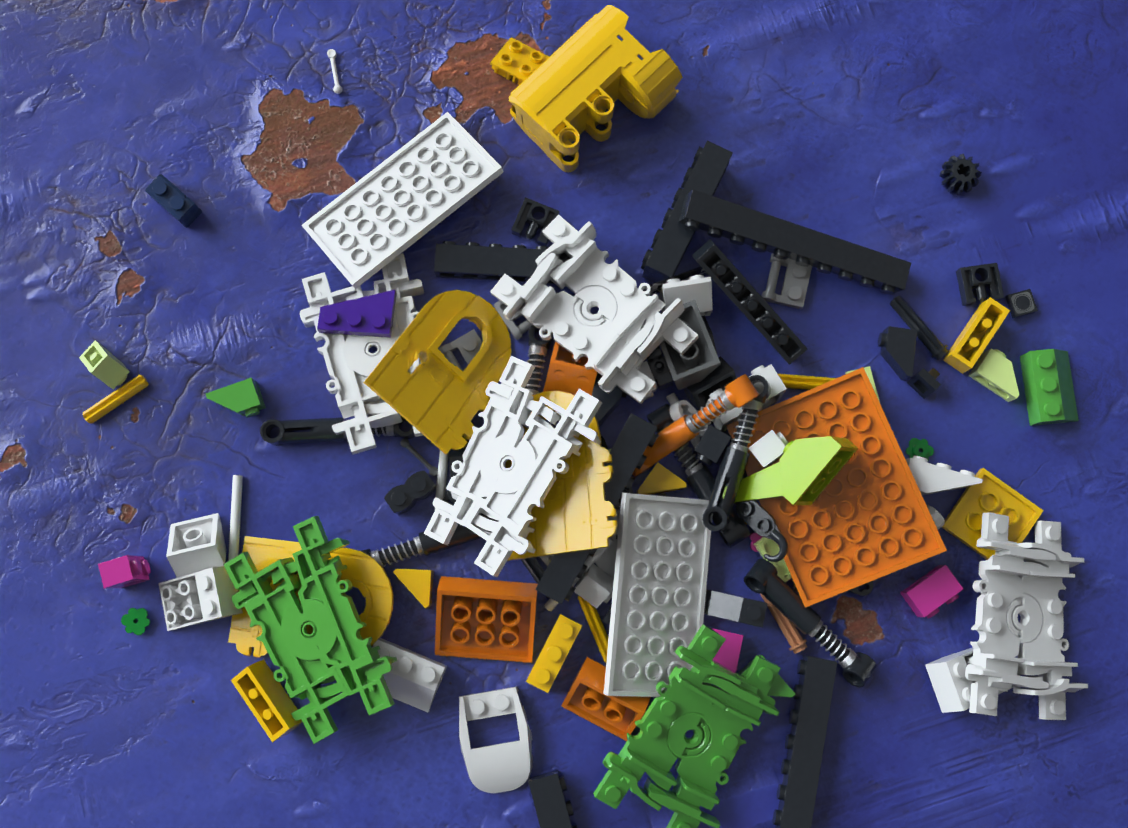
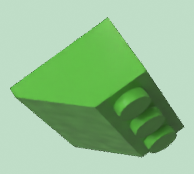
[1020,349,1079,426]

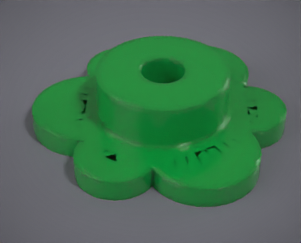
[905,438,934,461]
[121,608,150,635]

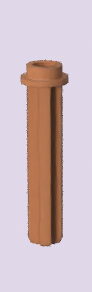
[760,594,807,654]

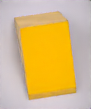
[636,463,687,495]
[393,569,434,609]

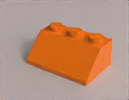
[561,657,651,741]

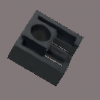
[511,197,560,247]
[956,263,1004,306]
[647,346,673,391]

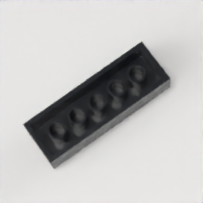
[641,141,733,283]

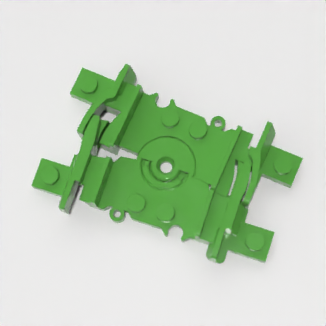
[223,516,398,744]
[593,624,781,828]

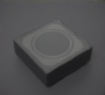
[1005,289,1038,319]

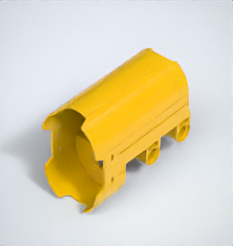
[509,5,683,173]

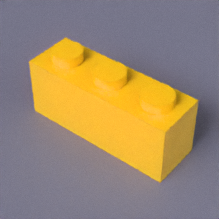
[943,297,1010,374]
[526,614,582,693]
[231,659,302,742]

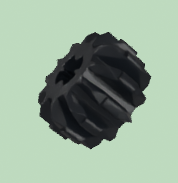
[939,153,982,195]

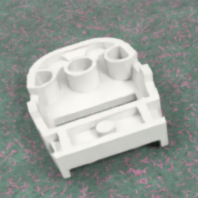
[459,686,533,793]

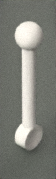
[327,49,342,94]

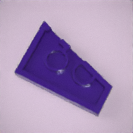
[317,290,397,338]

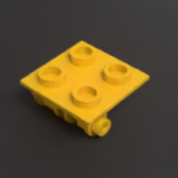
[490,37,549,85]

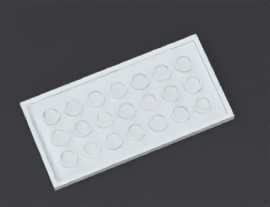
[302,112,504,289]
[604,493,713,697]

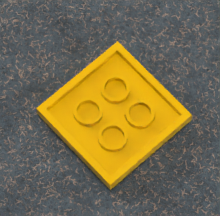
[942,468,1044,560]

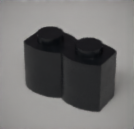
[384,470,436,515]

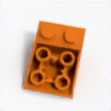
[543,341,598,396]

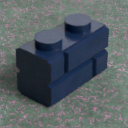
[145,174,202,228]

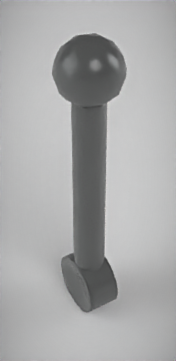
[400,438,438,476]

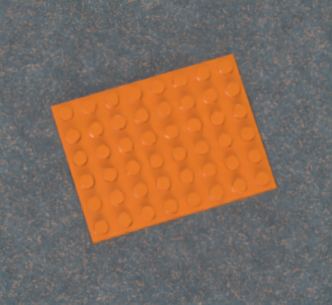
[726,367,947,608]

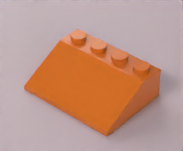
[435,576,538,663]

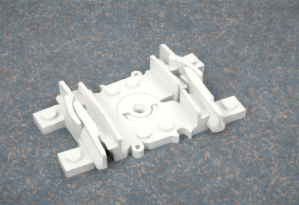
[424,356,602,577]
[965,512,1088,720]

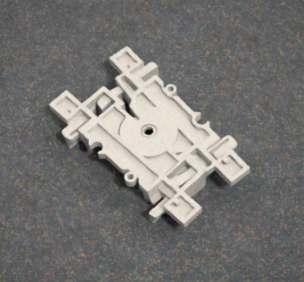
[490,215,699,404]
[300,253,424,455]

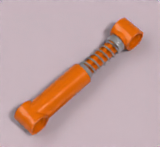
[632,374,759,477]

